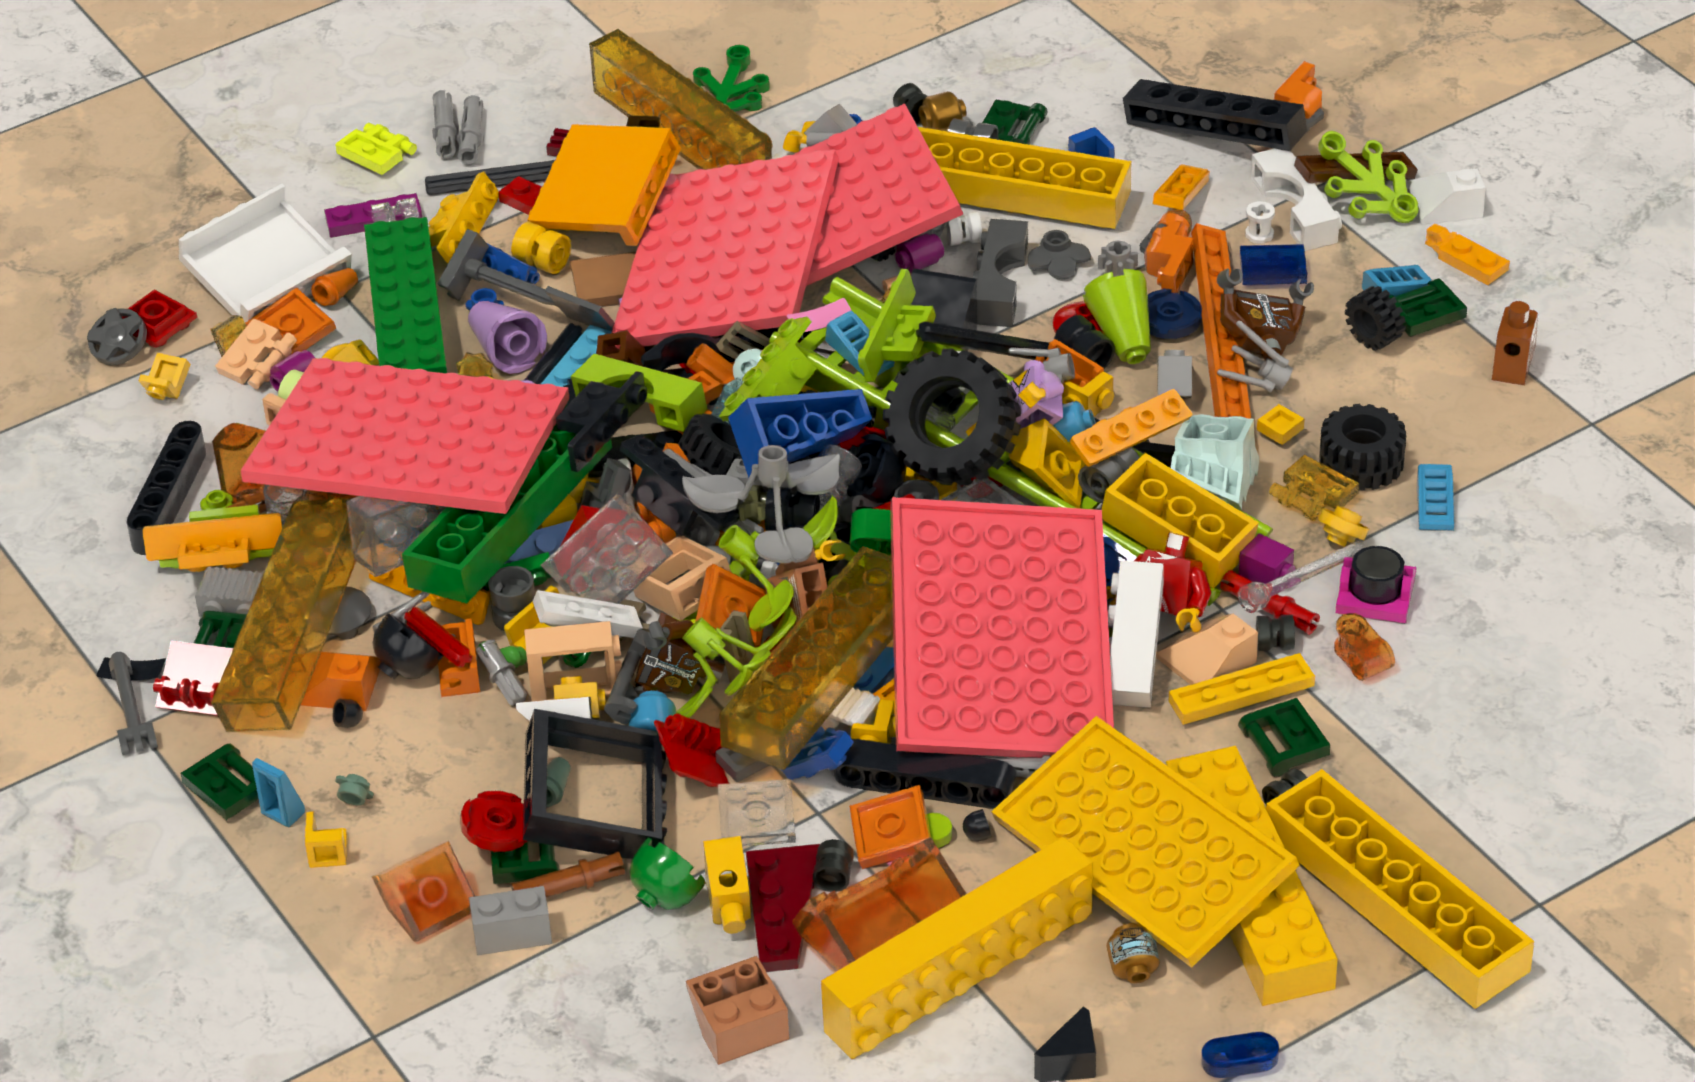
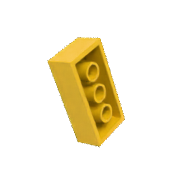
[1102,453,1259,589]

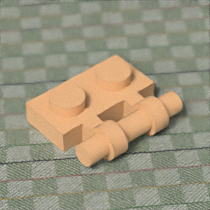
[215,318,297,390]

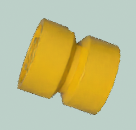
[511,222,571,274]

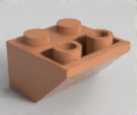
[686,956,789,1065]

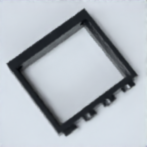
[522,708,667,859]

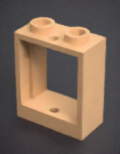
[626,535,732,621]
[525,621,622,701]

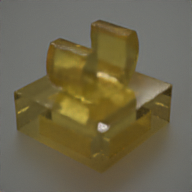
[210,315,246,357]

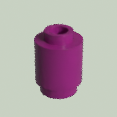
[895,233,944,273]
[270,350,315,391]

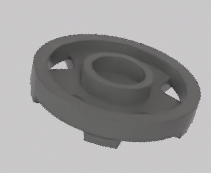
[87,308,147,365]

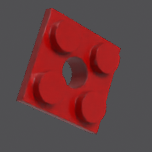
[122,289,198,348]

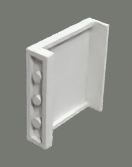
[179,184,352,328]

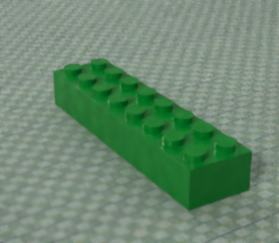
[364,217,447,373]
[402,404,612,604]

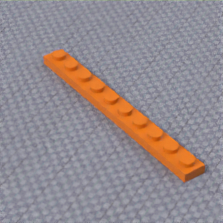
[1191,223,1251,419]

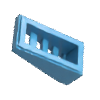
[1362,265,1432,296]
[825,311,895,376]
[1417,464,1454,530]
[252,758,305,827]

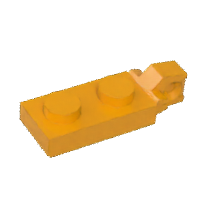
[1425,223,1510,285]

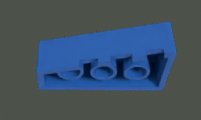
[728,389,872,478]

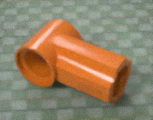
[686,343,740,394]

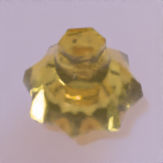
[456,352,494,378]

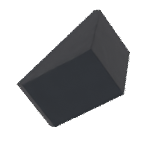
[1034,1007,1096,1082]

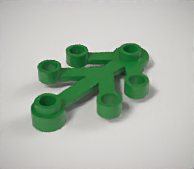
[685,45,770,126]

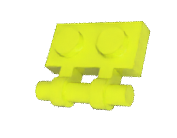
[335,122,417,175]

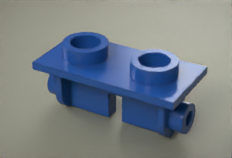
[481,243,540,284]

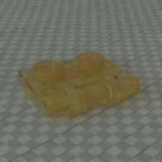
[1269,455,1359,521]

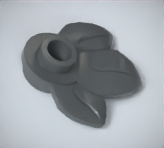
[1028,230,1091,279]

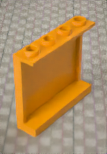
[527,124,681,246]

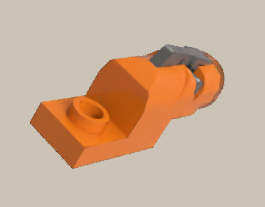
[1274,61,1324,132]
[1139,209,1193,293]

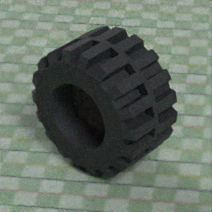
[1319,404,1406,490]
[678,413,742,475]

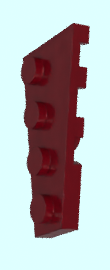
[746,844,820,972]

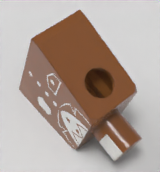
[1492,301,1538,386]

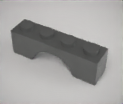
[973,219,1028,327]

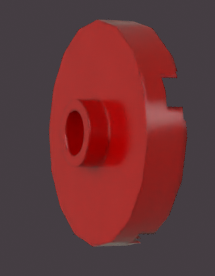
[460,791,527,852]

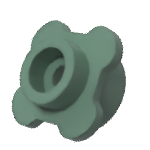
[335,774,374,806]

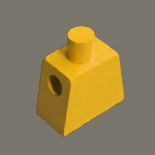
[703,836,751,934]

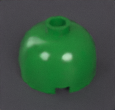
[629,838,706,910]

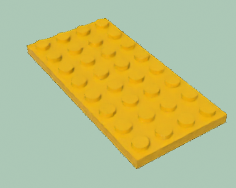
[991,716,1300,968]

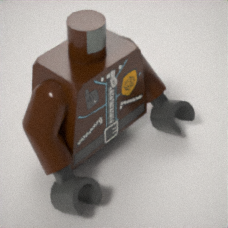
[1217,268,1314,360]
[625,612,725,700]

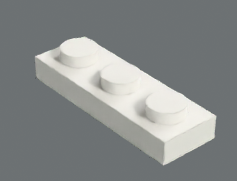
[533,590,643,638]

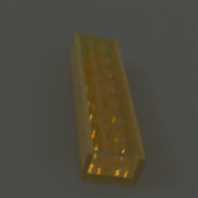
[589,29,773,170]
[211,498,369,732]
[719,546,893,770]

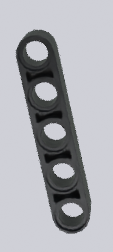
[126,421,206,555]
[833,739,1016,809]

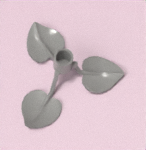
[682,445,840,563]

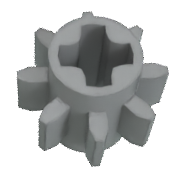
[1098,240,1138,277]

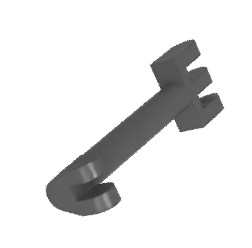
[604,630,647,724]
[109,652,158,756]

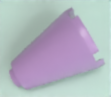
[468,301,547,374]

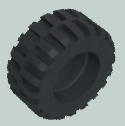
[883,349,1021,486]

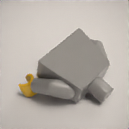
[783,104,857,152]

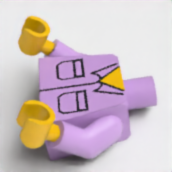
[966,360,1064,436]

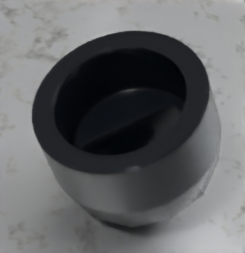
[332,698,363,728]
[963,809,992,841]

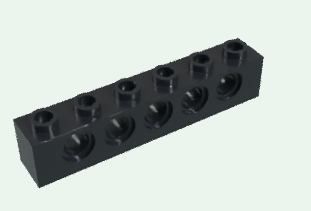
[1122,79,1307,151]

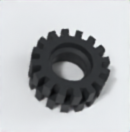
[1345,286,1406,351]

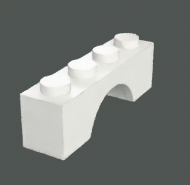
[1251,148,1342,252]

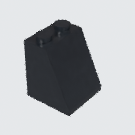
[911,268,977,351]

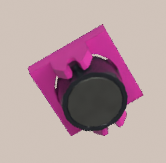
[1336,546,1417,623]

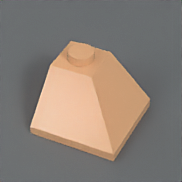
[1156,613,1258,685]

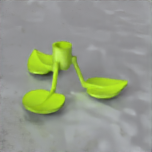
[719,495,837,632]
[676,606,797,718]

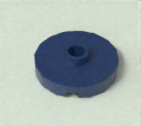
[1148,289,1202,339]

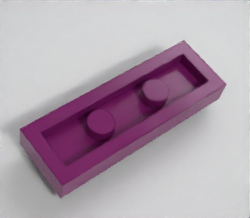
[324,193,422,238]

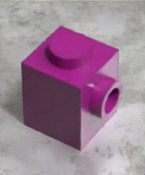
[1239,533,1296,593]

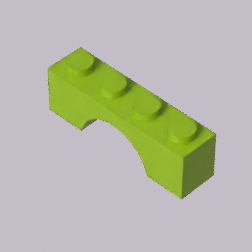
[571,354,707,432]

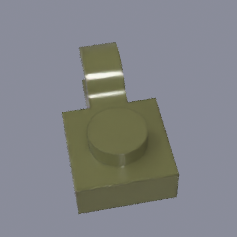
[738,485,767,524]

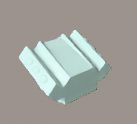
[1171,414,1260,511]

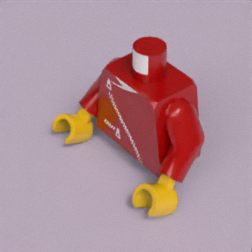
[1106,532,1211,632]

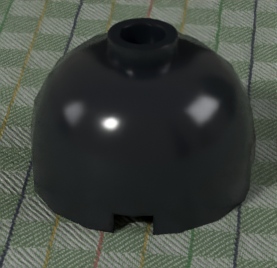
[840,433,906,503]
[372,613,444,680]

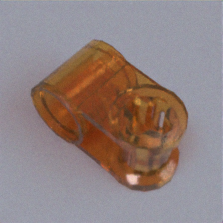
[1334,613,1395,681]

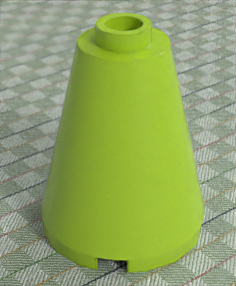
[1083,269,1151,364]

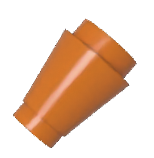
[311,268,358,306]

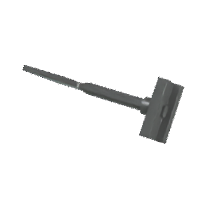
[437,229,615,331]

